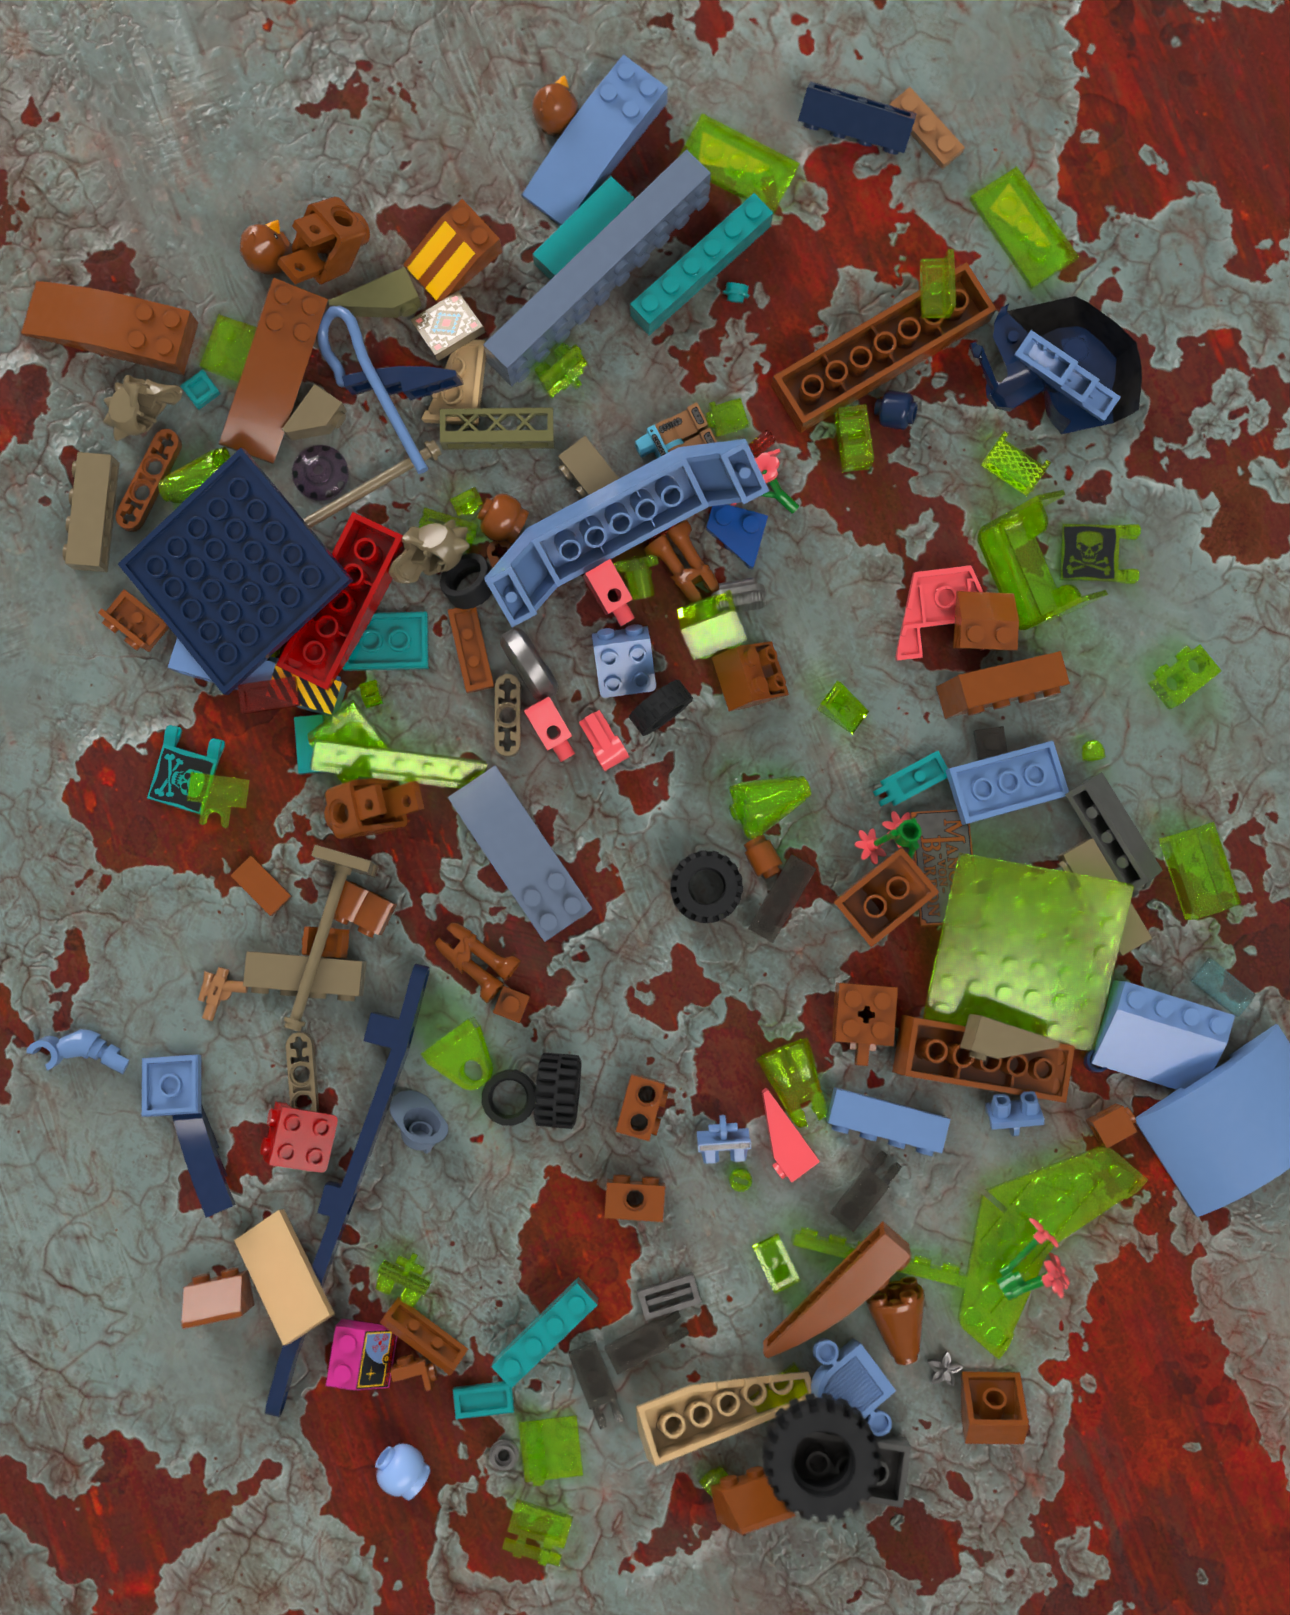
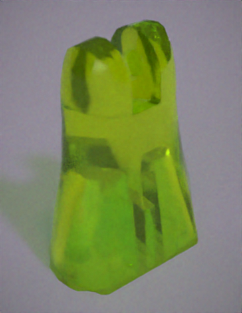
[756,1038,827,1128]

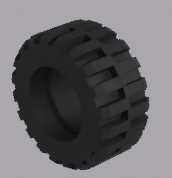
[762,1393,881,1522]

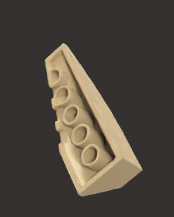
[636,1371,811,1466]

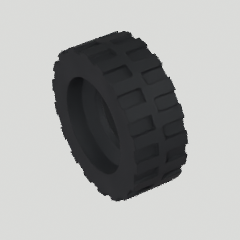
[629,680,693,736]

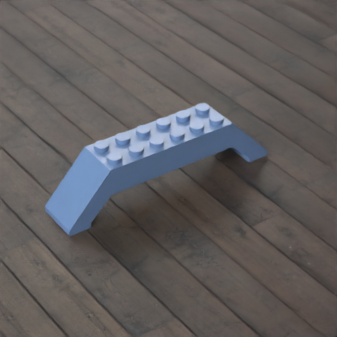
[484,439,769,627]

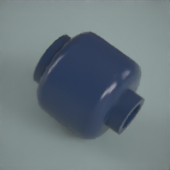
[874,390,918,430]

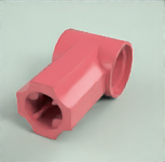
[579,710,629,771]

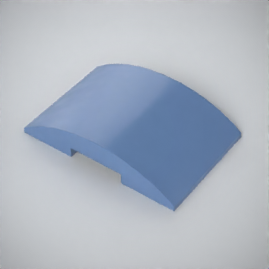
[1135,1024,1290,1217]

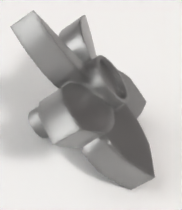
[928,1351,963,1386]

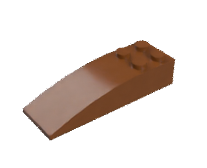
[219,277,328,464]
[21,281,198,375]
[892,1015,1075,1103]

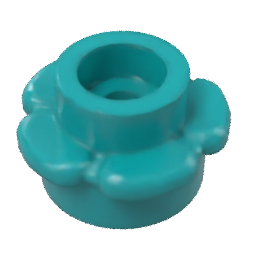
[723,282,750,303]

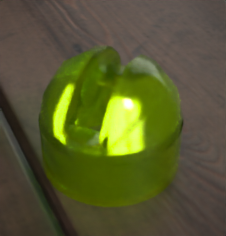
[1081,740,1106,761]
[729,1168,752,1192]

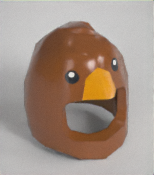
[532,75,579,135]
[240,220,292,275]

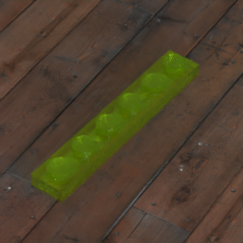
[310,739,488,789]
[790,1227,967,1288]

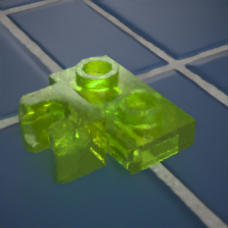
[187,772,249,828]

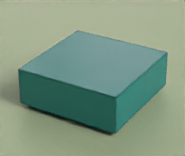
[180,369,221,410]

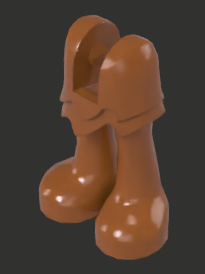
[643,520,720,607]
[434,922,521,1004]

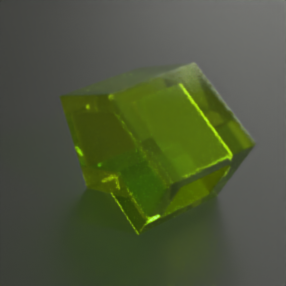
[359,680,383,709]

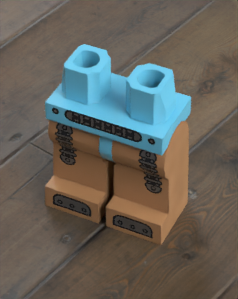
[635,402,717,458]

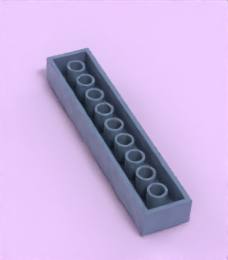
[483,149,711,387]

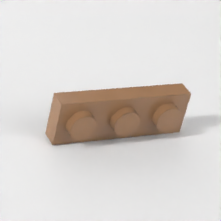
[889,87,965,170]

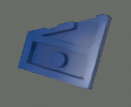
[706,504,768,569]

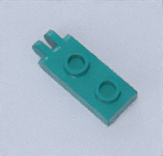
[873,751,948,807]

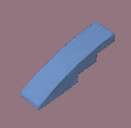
[1014,330,1121,422]

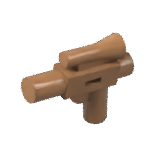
[198,967,248,1021]

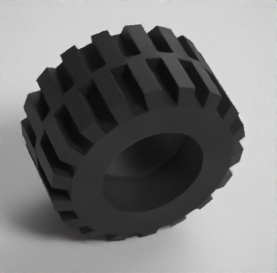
[670,850,743,923]
[534,1052,582,1129]

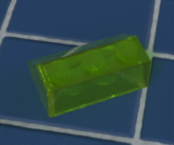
[1158,822,1241,920]

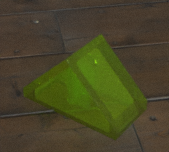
[817,681,869,734]
[752,1233,801,1294]

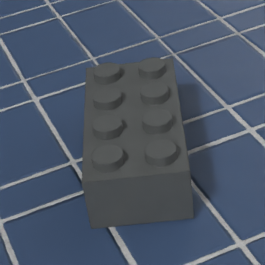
[792,1431,911,1508]

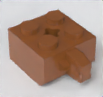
[832,982,898,1066]

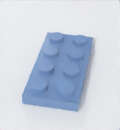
[945,741,1069,825]

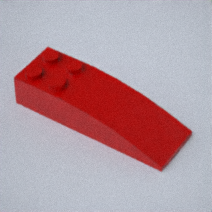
[276,512,404,691]

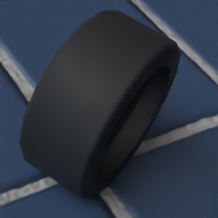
[439,553,492,609]
[481,1070,536,1126]

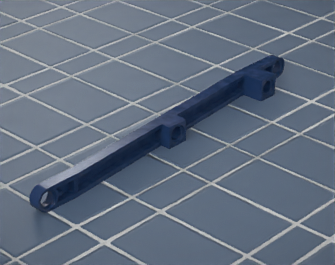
[265,963,430,1417]

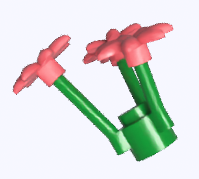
[854,811,922,865]
[996,1218,1070,1301]

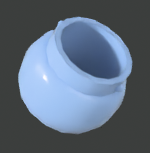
[375,1443,430,1500]

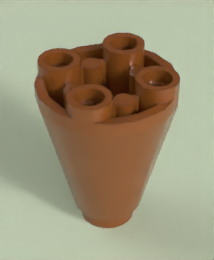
[866,1276,925,1365]

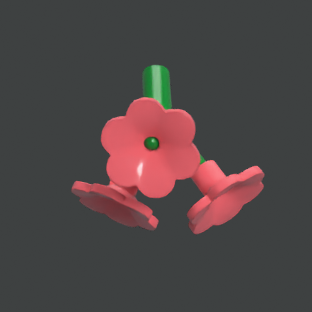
[731,448,799,513]

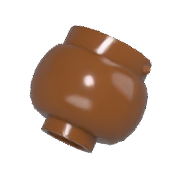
[477,494,529,544]

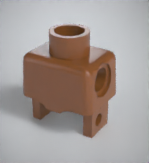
[277,197,370,284]
[324,777,424,839]

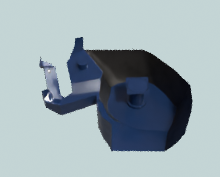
[969,296,1142,434]

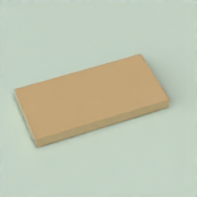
[234,1209,334,1346]

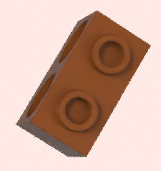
[616,1073,669,1141]

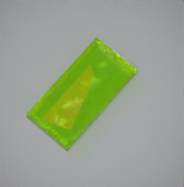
[678,113,800,215]
[969,167,1079,289]

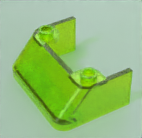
[977,490,1108,630]

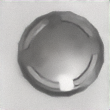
[500,627,558,701]

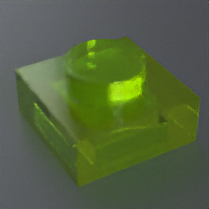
[450,487,483,516]

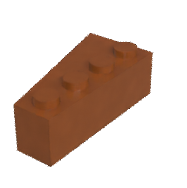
[936,651,1070,719]

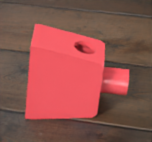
[583,559,635,626]
[523,696,575,762]

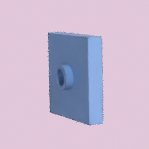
[142,1054,201,1117]

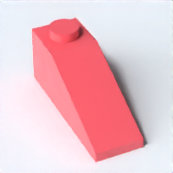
[762,1088,820,1182]

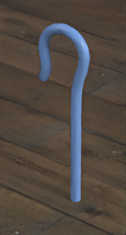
[317,306,428,474]

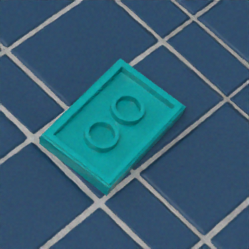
[343,612,429,671]

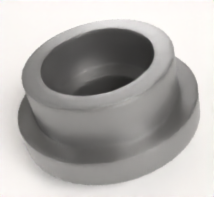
[489,1439,519,1471]

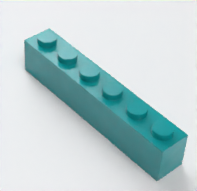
[630,193,773,336]

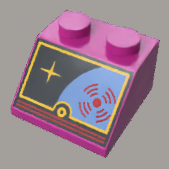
[326,1319,398,1390]

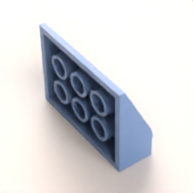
[1090,980,1235,1090]

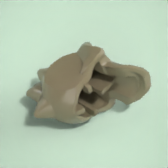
[103,375,183,441]
[389,519,470,584]

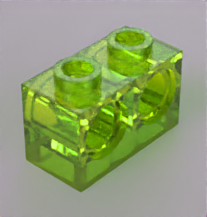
[835,404,874,472]
[1148,645,1222,710]

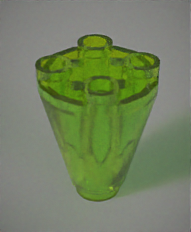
[159,447,230,503]
[729,776,811,840]

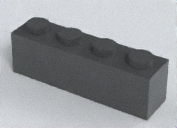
[1065,772,1163,893]

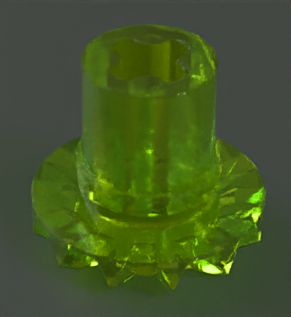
[614,555,659,600]

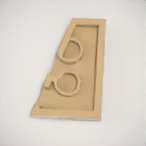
[422,340,486,426]

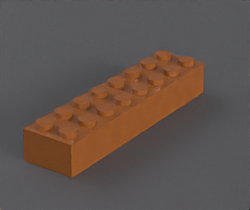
[771,262,997,433]

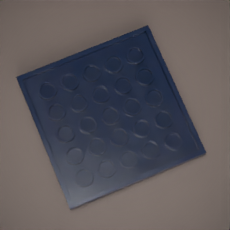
[118,448,353,695]

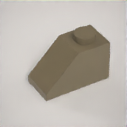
[282,384,347,441]

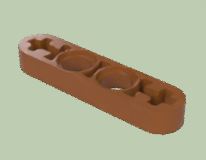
[115,429,182,532]

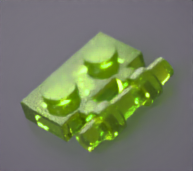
[502,1499,573,1567]

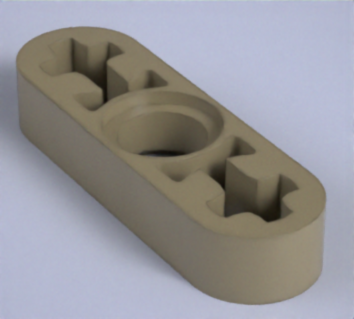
[494,674,521,758]

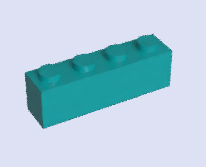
[532,176,635,280]
[491,1277,598,1389]

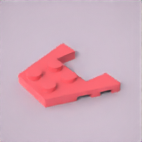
[895,565,983,661]

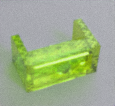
[981,431,1051,496]

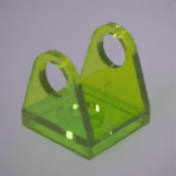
[421,1017,493,1090]

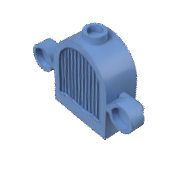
[811,1338,896,1436]

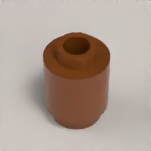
[744,835,783,879]

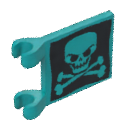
[147,725,225,815]

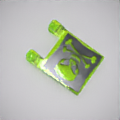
[1060,524,1141,584]

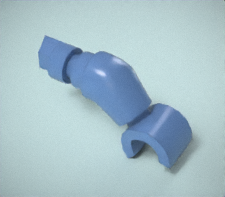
[26,1029,129,1074]

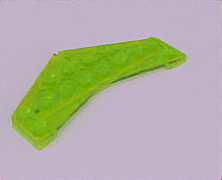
[958,1146,1148,1360]

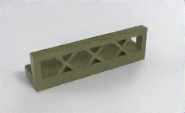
[440,407,555,450]

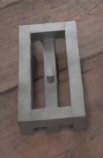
[637,1273,701,1320]

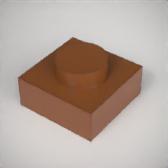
[493,986,531,1023]

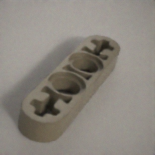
[286,1032,319,1112]

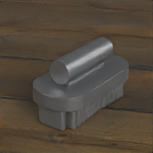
[711,578,766,616]

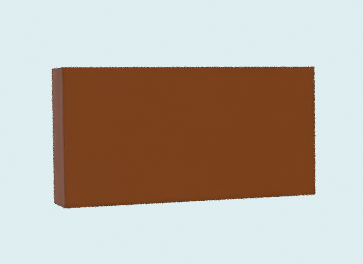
[230,856,292,916]

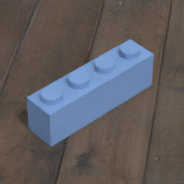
[826,1087,950,1156]

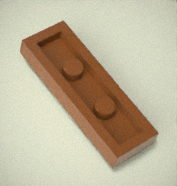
[447,607,495,694]
[379,1296,468,1376]

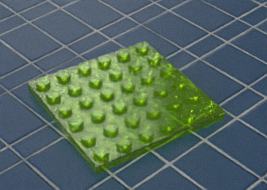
[923,853,1134,1051]

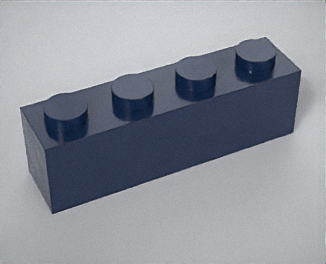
[798,81,917,155]

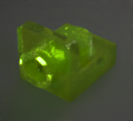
[705,398,749,437]

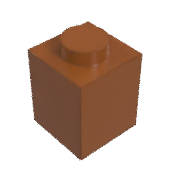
[1086,1103,1137,1148]

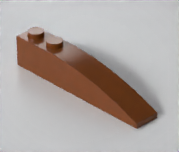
[763,1221,911,1358]

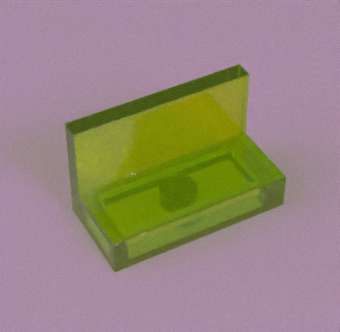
[920,249,956,318]

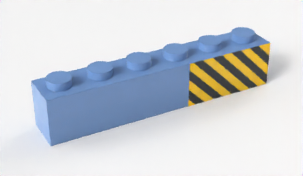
[168,638,347,718]

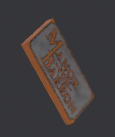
[910,810,979,927]

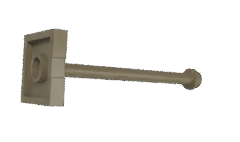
[303,440,442,528]
[283,845,378,1032]

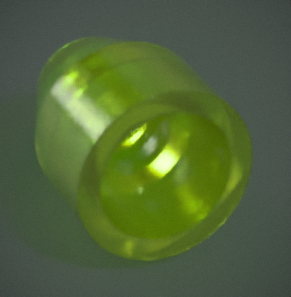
[698,1466,728,1498]

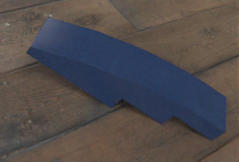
[342,366,464,400]
[172,1103,236,1218]

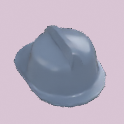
[390,1090,448,1154]

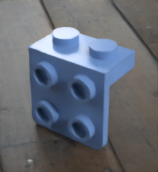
[592,624,656,698]

